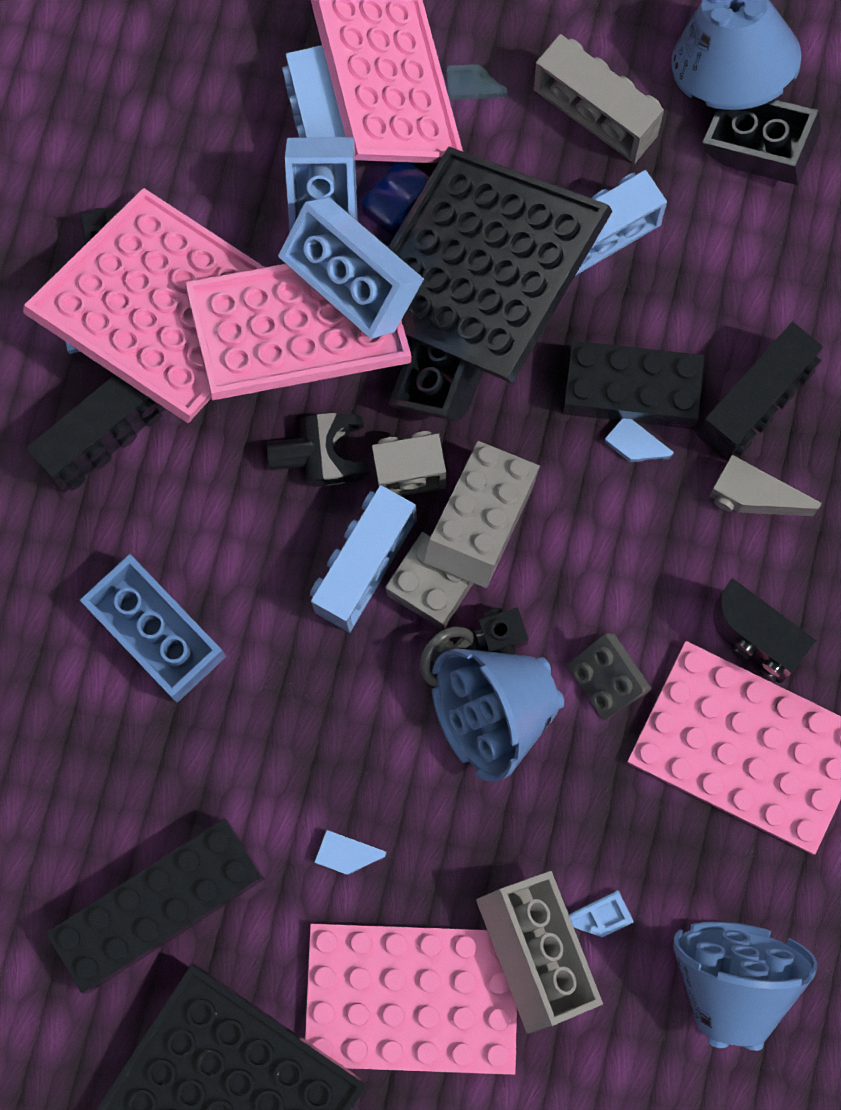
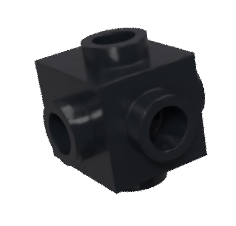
[474,607,529,654]

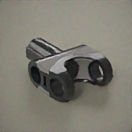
[267,413,369,487]

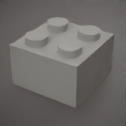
[372,431,446,496]
[385,532,474,630]

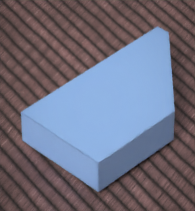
[604,418,674,462]
[315,830,387,875]
[569,891,634,937]

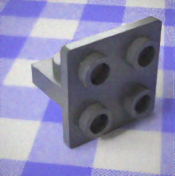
[567,633,652,720]

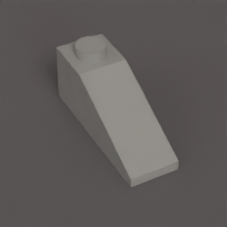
[709,455,822,516]

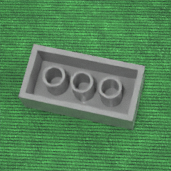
[534,34,664,164]
[424,441,540,588]
[476,871,603,1034]

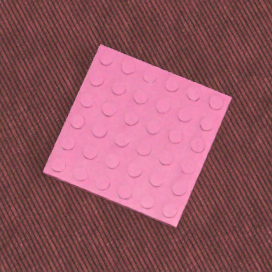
[23,188,265,423]

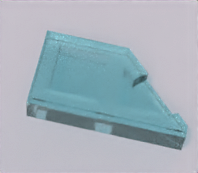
[447,64,507,100]

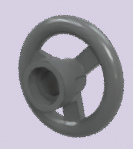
[420,627,479,687]

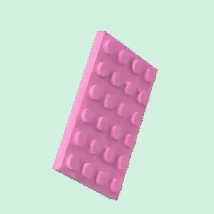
[311,0,463,163]
[185,264,412,400]
[627,641,841,855]
[305,924,517,1075]

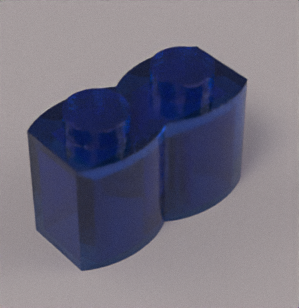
[361,162,430,235]

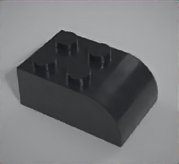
[703,99,821,185]
[389,341,483,421]
[713,578,816,683]

